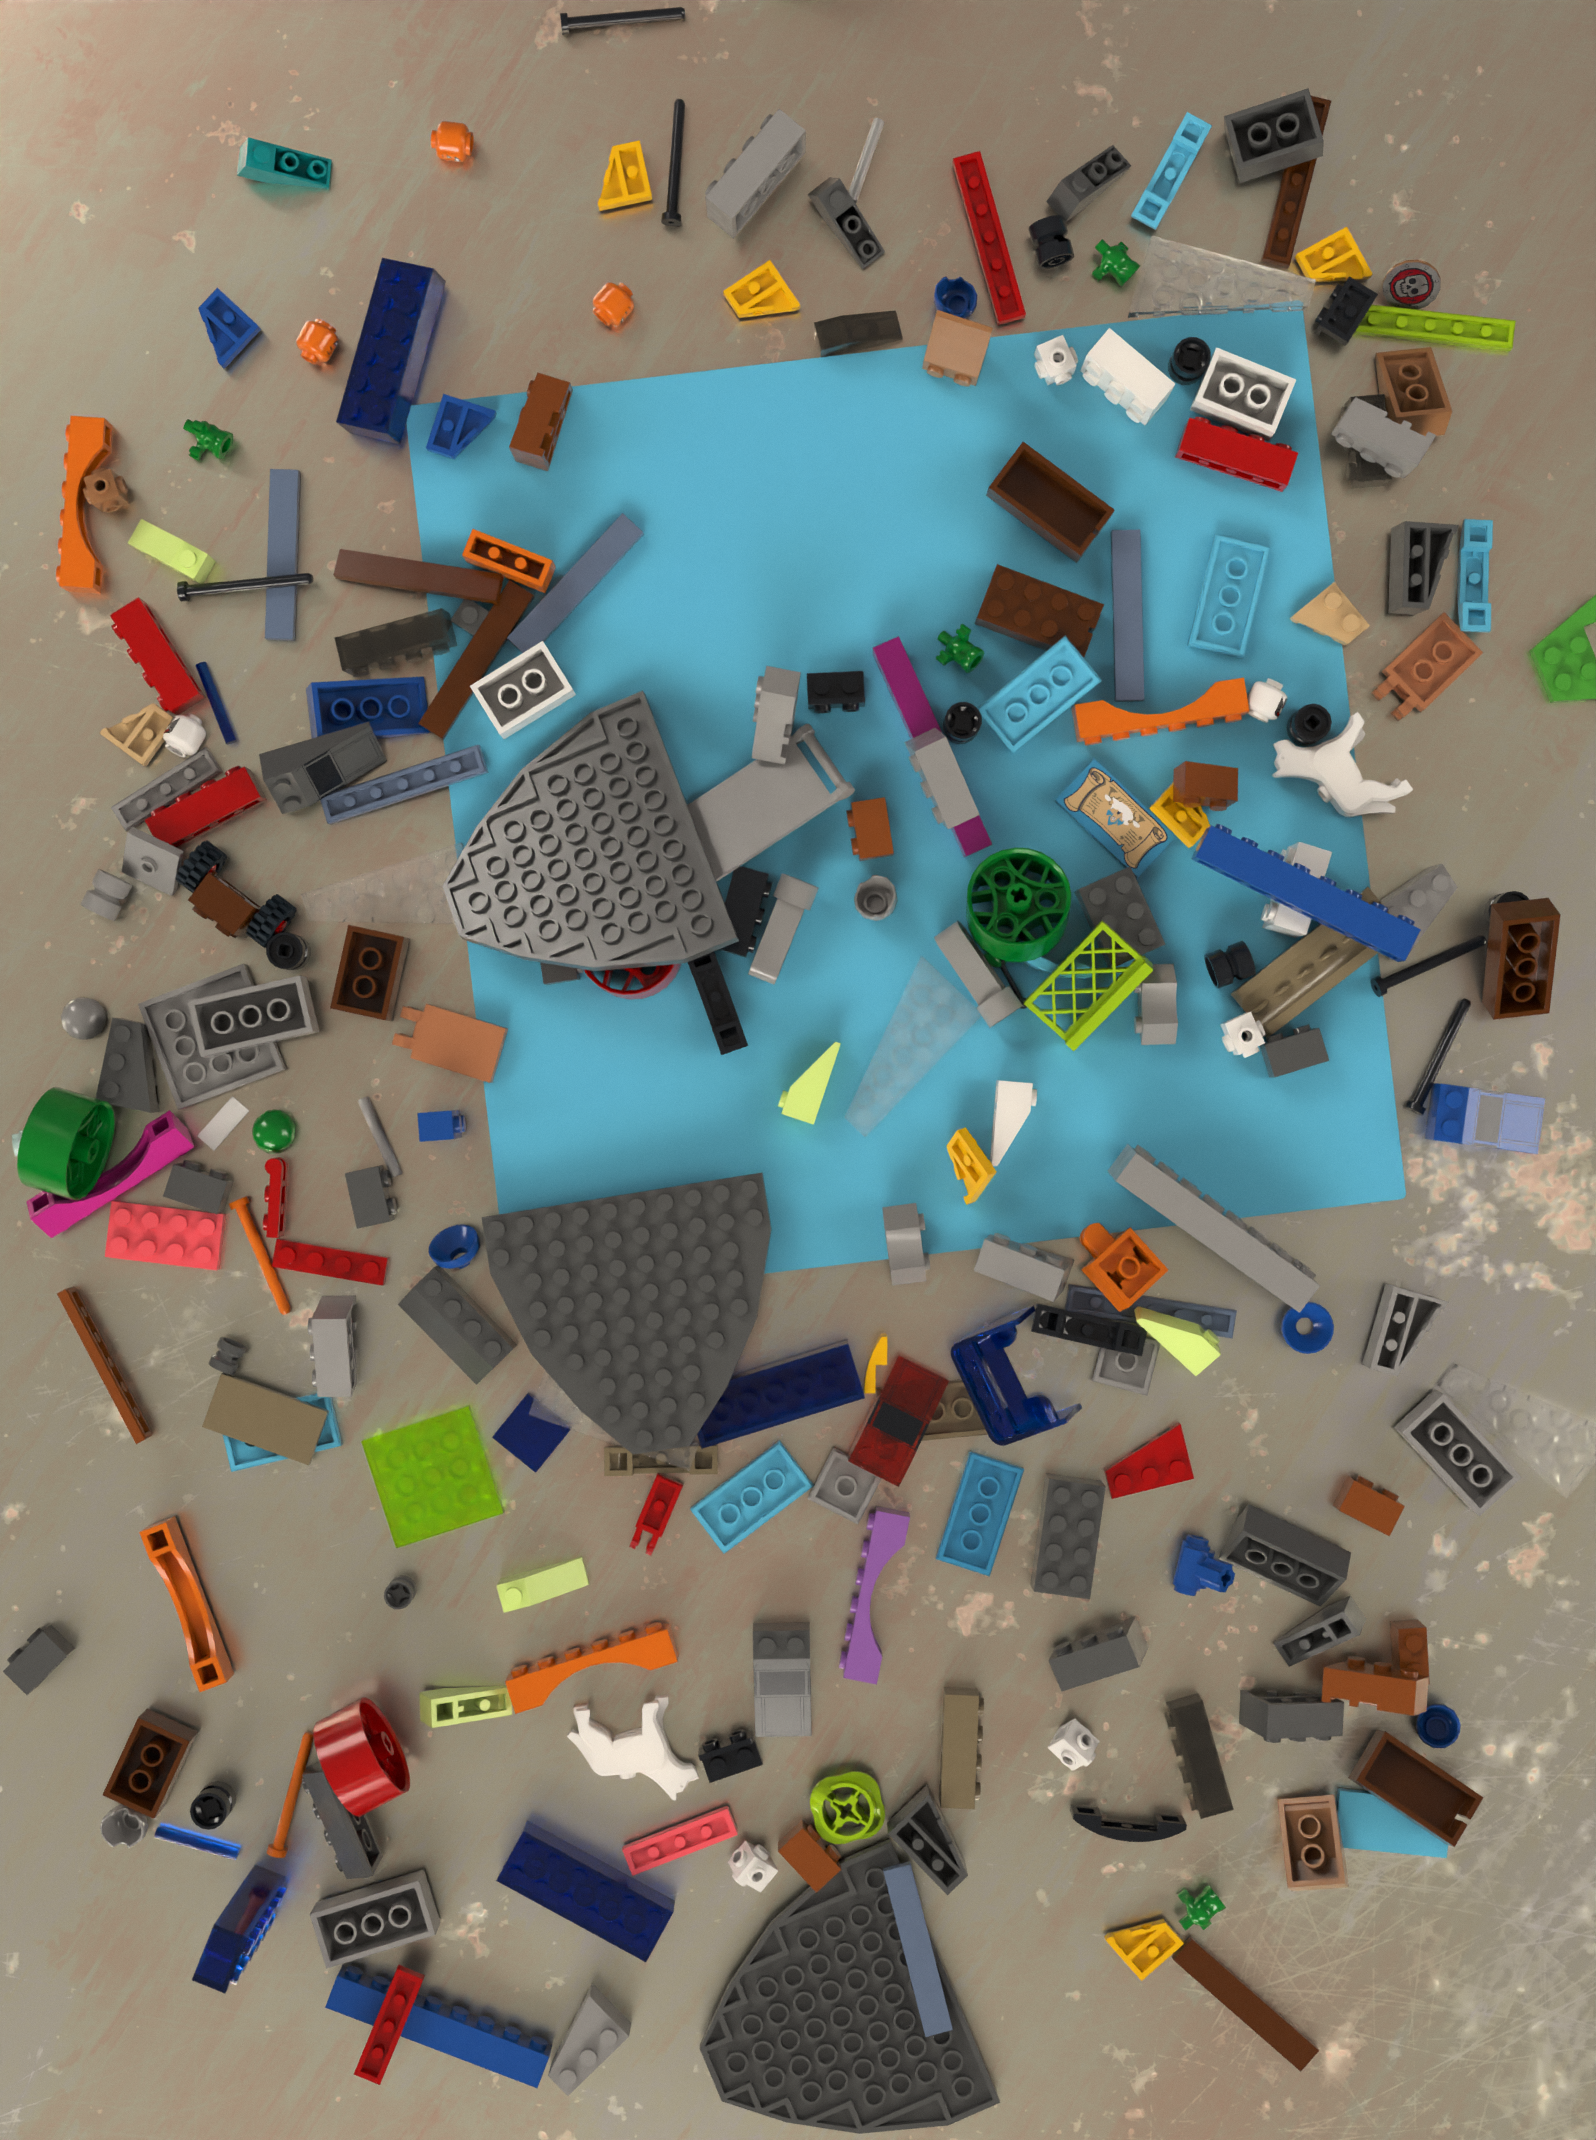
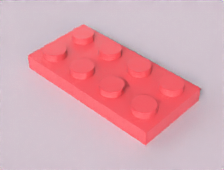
[105,1200,226,1270]

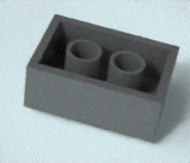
[1224,88,1324,183]
[1074,866,1165,968]

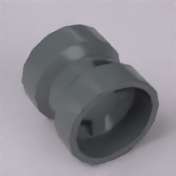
[209,1337,247,1375]
[384,1576,417,1609]

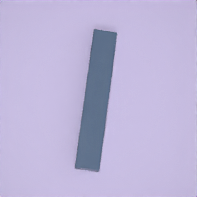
[265,469,300,641]
[507,513,644,653]
[1111,529,1144,702]
[320,745,489,825]
[1064,1284,1237,1339]
[883,1861,953,2037]

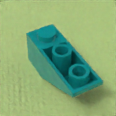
[237,137,332,189]

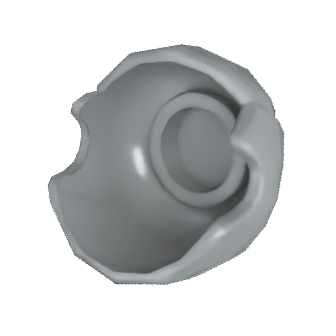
[854,875,898,921]
[61,997,106,1040]
[100,1804,148,1848]

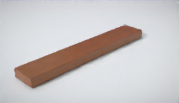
[57,1287,153,1444]

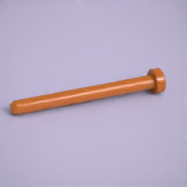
[229,1196,291,1315]
[266,1732,314,1858]

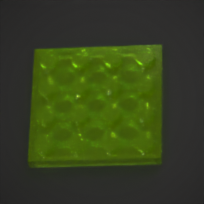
[361,1405,505,1548]

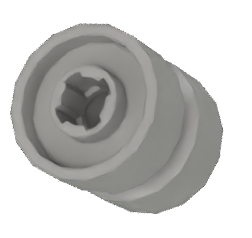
[81,869,132,921]

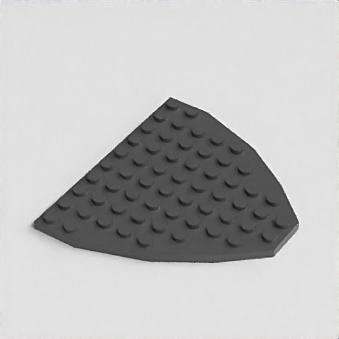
[443,691,739,971]
[481,1172,772,1455]
[700,1839,1000,2134]

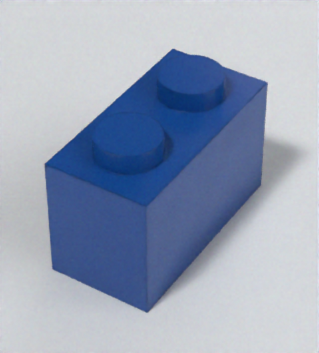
[417,1110,466,1142]

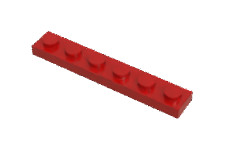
[952,151,1026,325]

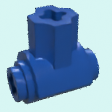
[1172,1534,1235,1596]

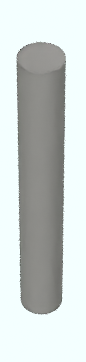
[848,118,885,203]
[358,1096,402,1178]

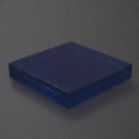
[492,1392,572,1473]

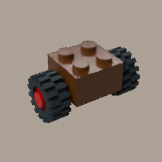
[176,840,297,948]

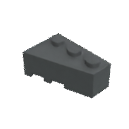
[1388,521,1459,615]
[96,1017,160,1113]
[1048,1616,1149,1691]
[1239,1690,1344,1743]
[887,1784,968,1895]

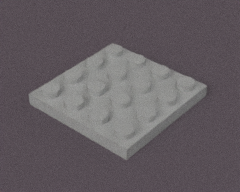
[138,964,286,1110]

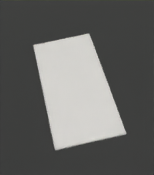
[198,1096,249,1151]

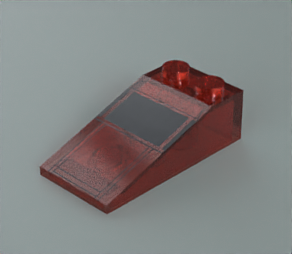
[847,1355,949,1487]

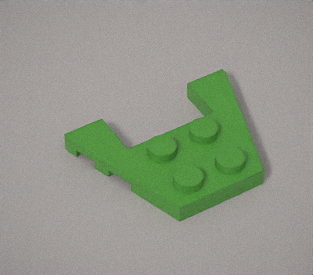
[1530,595,1596,703]

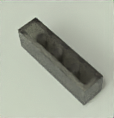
[335,608,457,677]
[1164,1693,1234,1819]

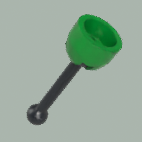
[983,952,1027,1009]

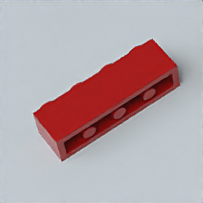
[1175,417,1298,492]
[110,597,206,715]
[145,766,267,848]

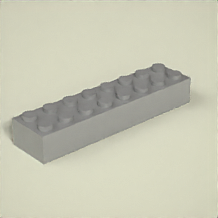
[1108,1144,1321,1313]

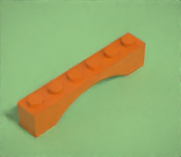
[56,416,113,594]
[1072,677,1249,745]
[139,1516,234,1692]
[505,1622,679,1714]

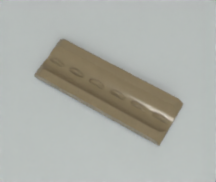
[1231,887,1390,1037]

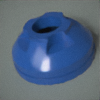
[428,1225,480,1269]
[1281,1302,1334,1354]

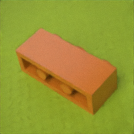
[462,529,556,594]

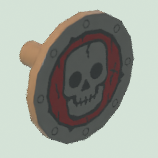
[1383,260,1441,310]

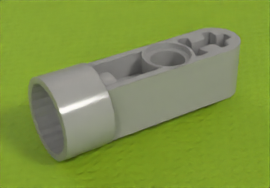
[748,873,819,985]
[934,921,1023,1028]

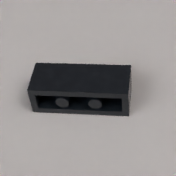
[718,866,773,958]

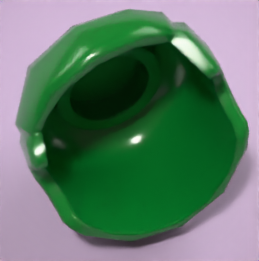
[252,1109,296,1154]

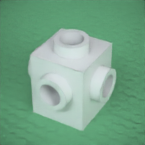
[1034,335,1078,386]
[1220,1012,1266,1058]
[1048,1719,1100,1771]
[728,1840,779,1893]

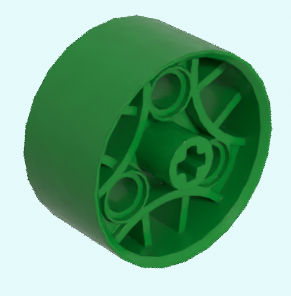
[966,848,1071,962]
[17,1087,115,1200]

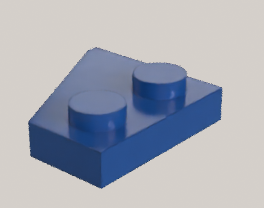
[198,288,261,369]
[426,394,497,459]

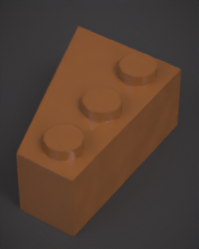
[509,373,573,471]
[1321,1656,1429,1716]

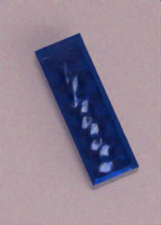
[336,258,446,444]
[697,1340,865,1449]
[496,1820,675,1962]
[192,1865,287,1993]

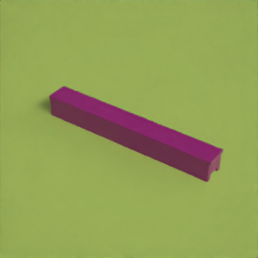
[873,636,992,857]

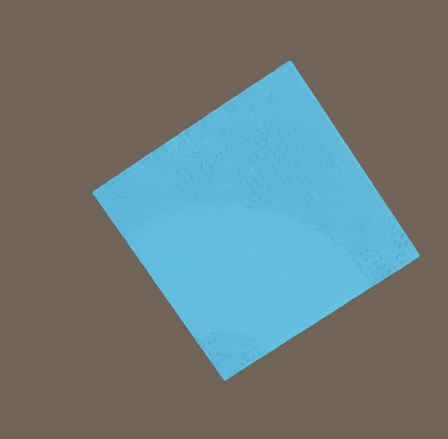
[405,301,1406,1274]

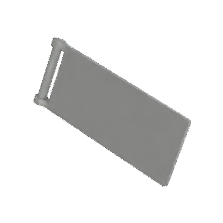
[688,724,855,881]

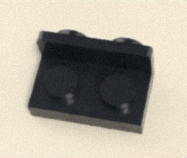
[1314,276,1378,346]
[807,671,865,713]
[698,1729,763,1783]

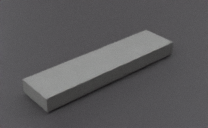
[111,747,223,832]

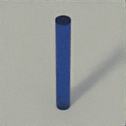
[195,662,237,745]
[154,1826,240,1860]

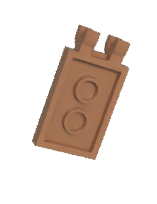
[1371,612,1483,721]
[392,1004,508,1083]

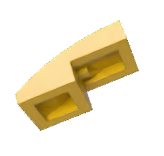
[863,1334,887,1393]

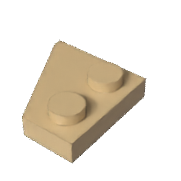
[1290,582,1370,646]
[100,703,173,767]

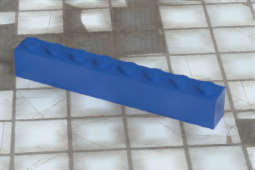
[1191,824,1421,962]
[325,1965,552,2088]

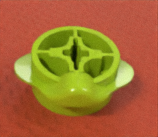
[810,1771,885,1844]

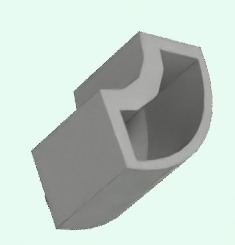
[1133,964,1178,1045]
[882,1203,931,1286]

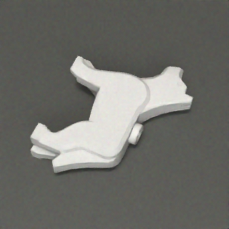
[1272,712,1413,818]
[567,1694,699,1801]

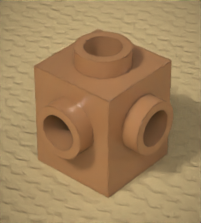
[83,468,129,512]

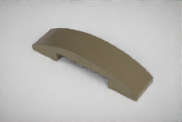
[604,1443,718,1476]

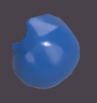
[934,276,978,319]
[1416,1704,1461,1748]

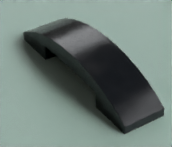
[688,952,748,1055]
[1031,1304,1147,1356]
[1070,1805,1187,1842]

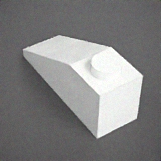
[990,1080,1037,1166]

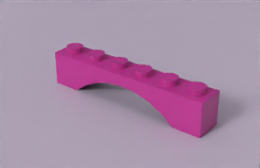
[26,1110,194,1238]

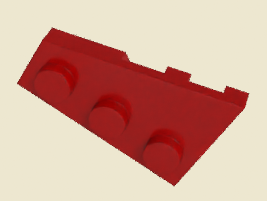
[1104,1422,1194,1499]

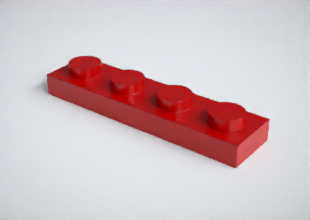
[272,1238,390,1286]
[354,1965,425,2085]

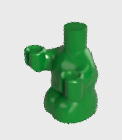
[1092,239,1140,287]
[183,419,234,460]
[936,624,984,673]
[1177,1885,1226,1931]

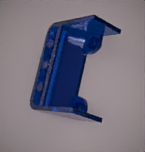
[951,1305,1082,1446]

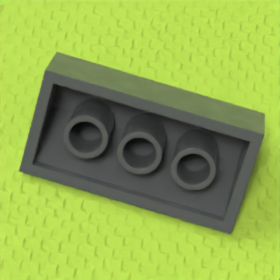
[398,1266,517,1385]
[1219,1504,1351,1607]
[302,1761,383,1879]

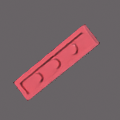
[622,1805,738,1876]

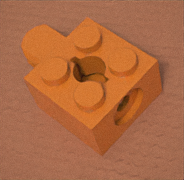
[1079,1223,1168,1312]

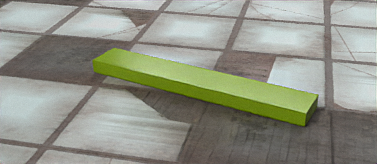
[1354,305,1516,352]

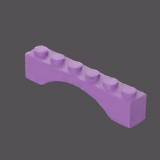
[839,1506,910,1685]

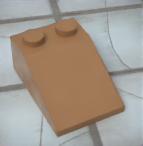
[922,310,993,387]
[1375,347,1452,436]
[1277,1795,1349,1891]

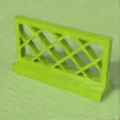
[1023,920,1153,1051]

